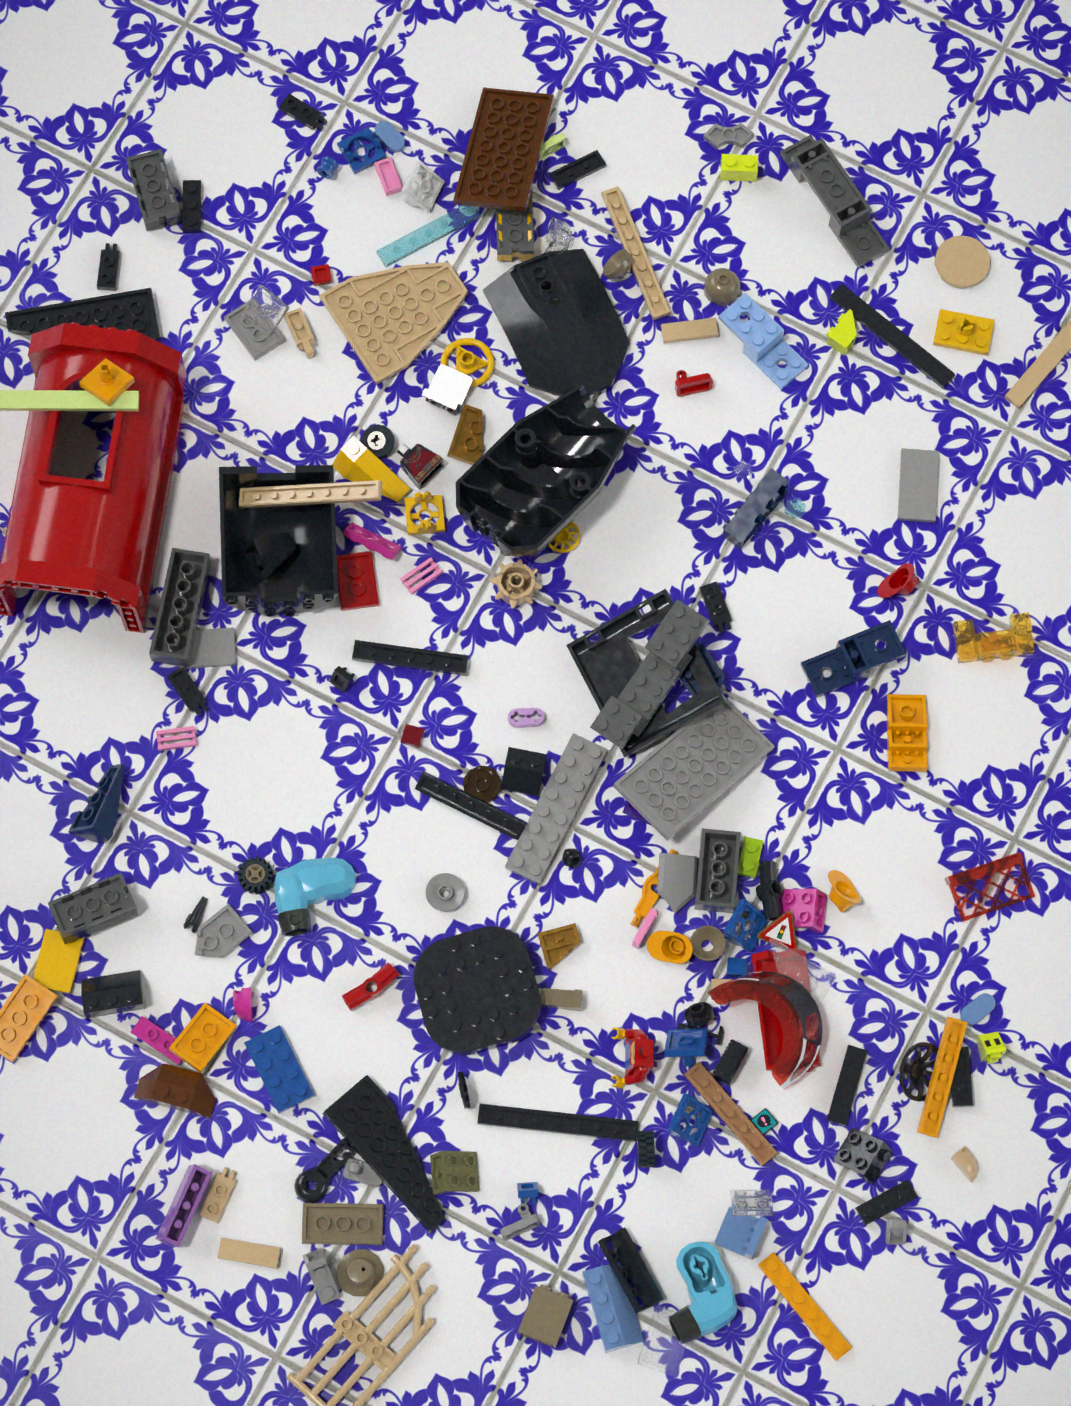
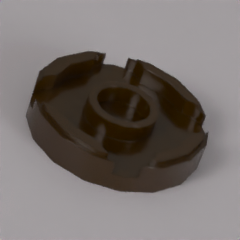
[463,765,502,803]

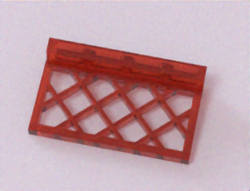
[944,852,1035,922]

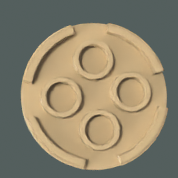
[935,236,990,288]

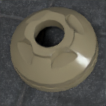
[602,249,631,279]
[690,926,726,961]

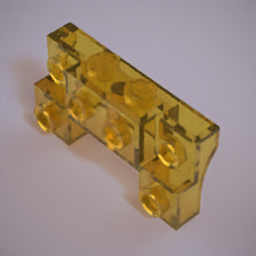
[952,612,1035,663]

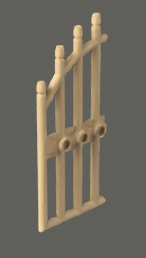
[286,1244,436,1406]

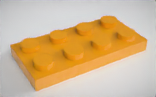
[0,974,58,1062]

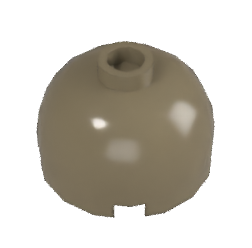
[703,268,741,306]

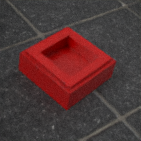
[311,264,332,286]

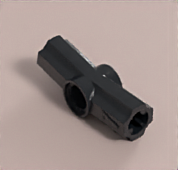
[756,861,782,921]

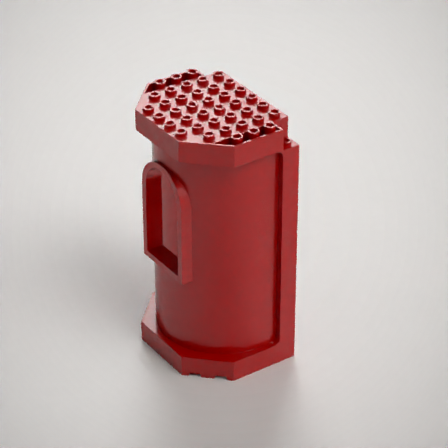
[0,322,187,633]

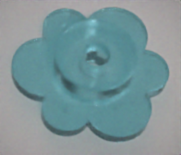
[784,497,806,518]

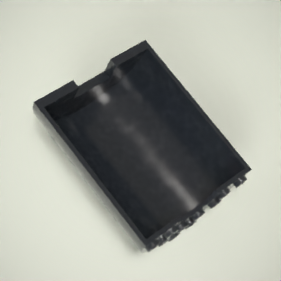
[219,465,338,617]

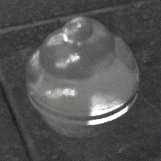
[733,460,752,479]

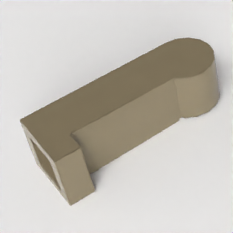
[539,988,582,1012]

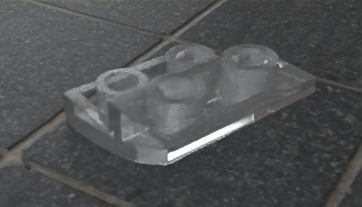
[730,1189,773,1216]

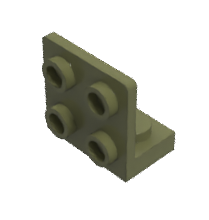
[430,1151,479,1195]

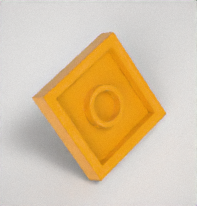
[79,358,135,406]

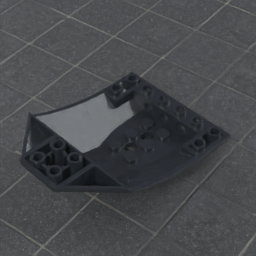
[483,249,630,396]

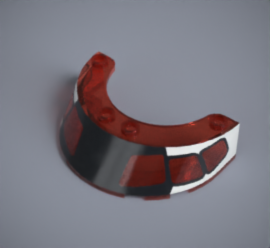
[707,971,823,1090]

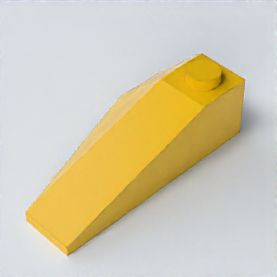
[332,436,411,503]

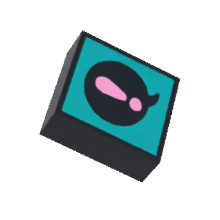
[750,1108,778,1136]

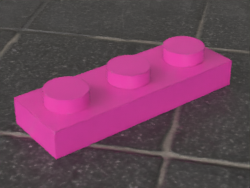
[343,522,402,559]

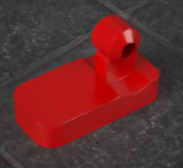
[675,370,713,397]

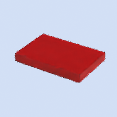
[337,551,379,611]

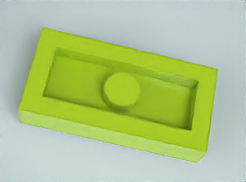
[737,836,763,879]

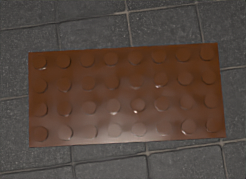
[453,87,554,212]

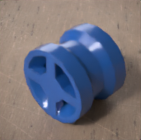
[316,157,339,179]

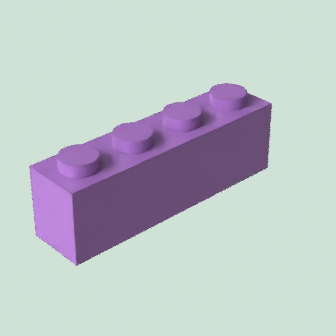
[156,1164,212,1248]

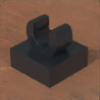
[329,666,355,693]

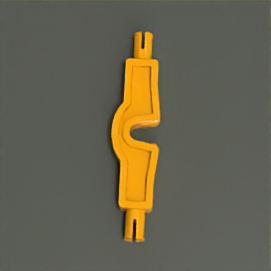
[630,849,678,928]

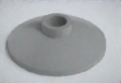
[426,873,465,912]

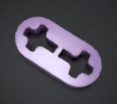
[508,708,544,728]

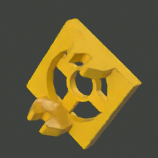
[404,491,445,535]

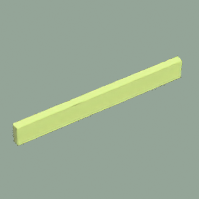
[0,390,139,411]

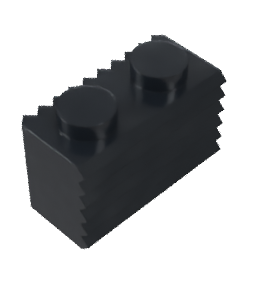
[712,1039,748,1086]

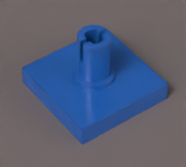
[664,1028,708,1067]

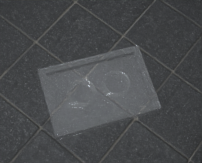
[637,1305,687,1378]

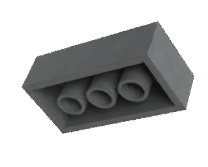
[694,828,741,913]

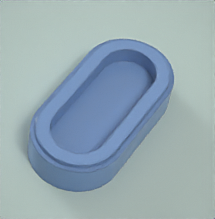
[375,121,405,152]
[960,993,996,1026]

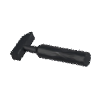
[677,1023,724,1046]

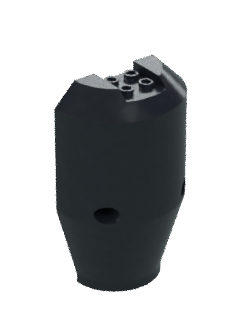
[455,383,636,557]

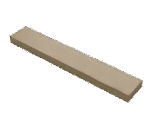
[1004,320,1071,409]

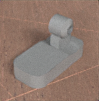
[343,1158,383,1187]
[500,1203,541,1241]
[886,1217,907,1245]

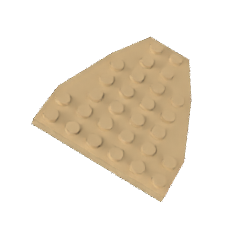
[319,262,468,385]

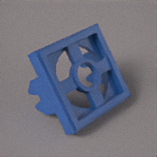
[337,127,386,174]
[723,898,768,952]
[668,1093,713,1147]

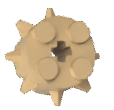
[490,559,542,609]

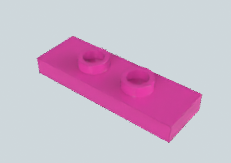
[131,1016,183,1066]

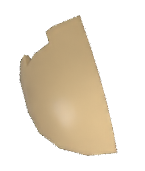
[950,1146,978,1183]

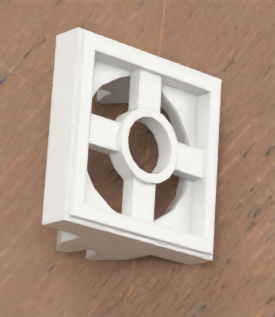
[401,160,445,212]

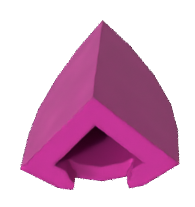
[233,987,253,1022]

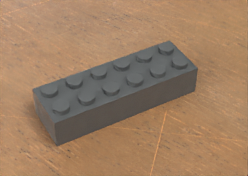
[149,548,212,667]

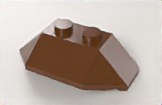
[134,1063,216,1118]

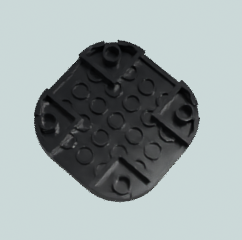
[414,926,542,1055]

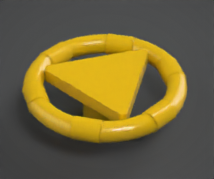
[440,338,494,388]

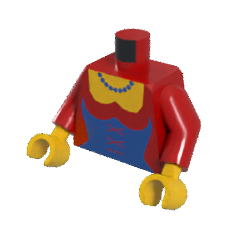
[611,1027,654,1089]

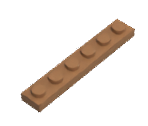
[684,1062,777,1167]

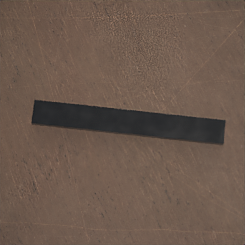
[830,284,955,389]
[477,1104,638,1142]

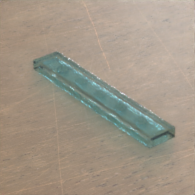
[377,205,481,267]

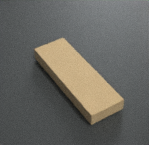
[661,317,719,344]
[217,1238,281,1269]

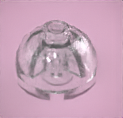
[542,218,575,253]

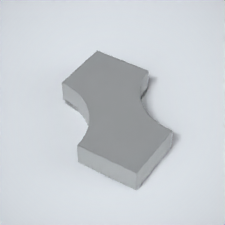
[703,123,754,149]

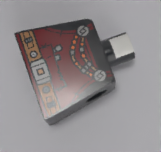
[397,444,443,490]

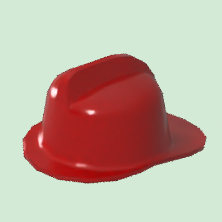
[877,563,919,598]

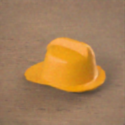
[828,870,861,912]
[647,931,693,964]

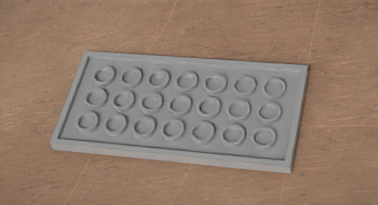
[613,696,775,841]

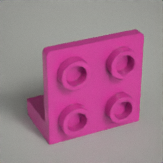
[780,889,827,933]

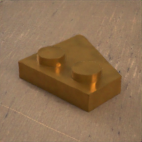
[538,923,581,970]

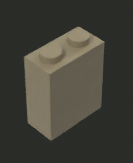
[518,1284,574,1349]

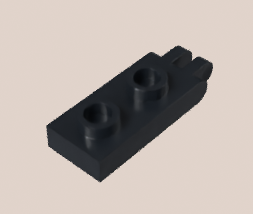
[279,94,327,131]
[97,243,120,291]
[699,581,732,633]
[167,666,208,716]

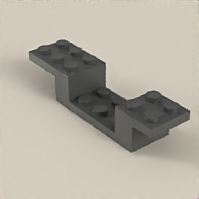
[780,135,889,268]
[590,599,710,749]

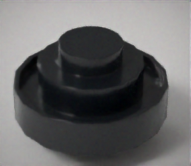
[684,1002,714,1027]

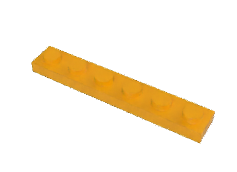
[917,1017,968,1138]
[757,1252,852,1361]

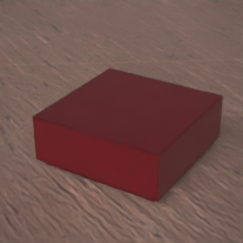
[400,724,425,748]

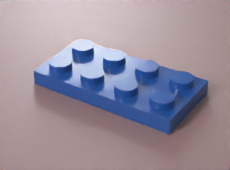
[244,1025,314,1114]

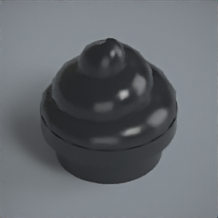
[562,848,582,868]

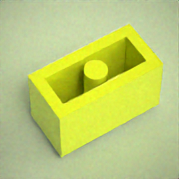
[720,154,758,182]

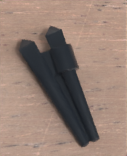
[183,896,208,933]

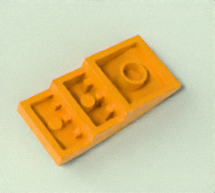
[887,694,928,772]

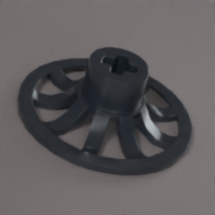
[899,1042,938,1102]

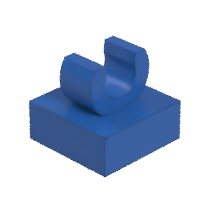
[517,1182,538,1204]

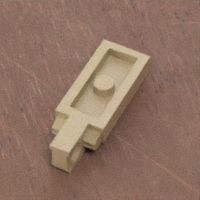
[283,308,315,359]

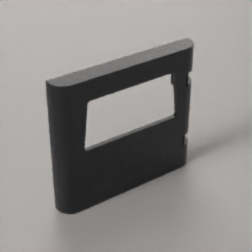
[566,589,726,758]

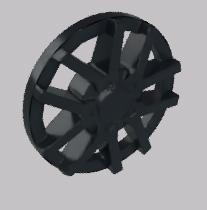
[457,1072,470,1109]

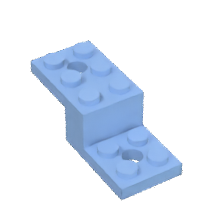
[718,293,808,390]

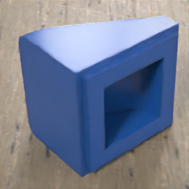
[726,957,747,978]

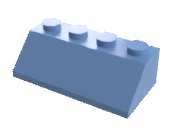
[582,1263,644,1353]

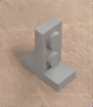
[302,1248,340,1305]

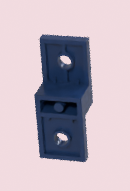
[800,620,906,698]

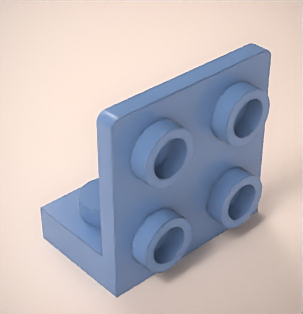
[714,1207,768,1259]

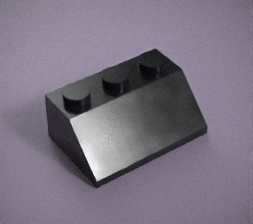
[81,970,146,1018]

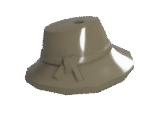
[337,1249,384,1296]

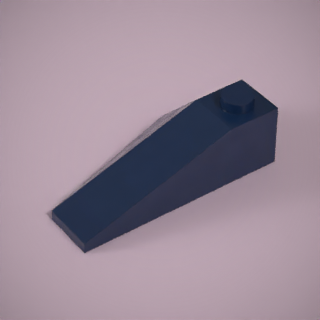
[68,764,125,843]

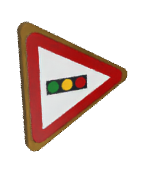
[757,910,797,950]

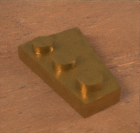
[447,404,483,465]

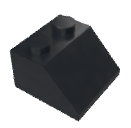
[501,747,547,797]

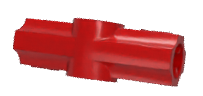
[342,963,400,1011]

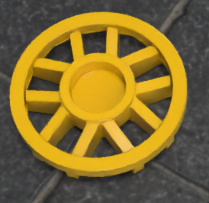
[548,521,580,554]

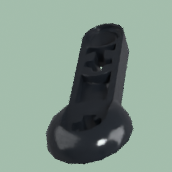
[294,1138,356,1203]

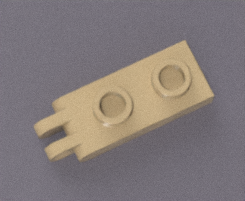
[198,1167,236,1224]

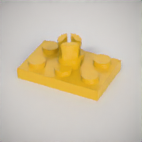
[933,309,994,356]

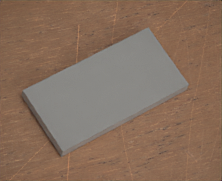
[897,448,939,523]

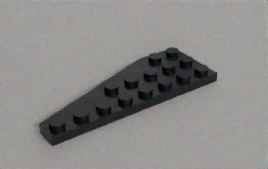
[5,288,160,341]
[322,1075,446,1234]

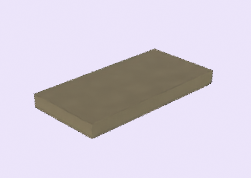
[302,1203,384,1245]

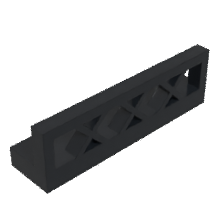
[598,1227,664,1314]

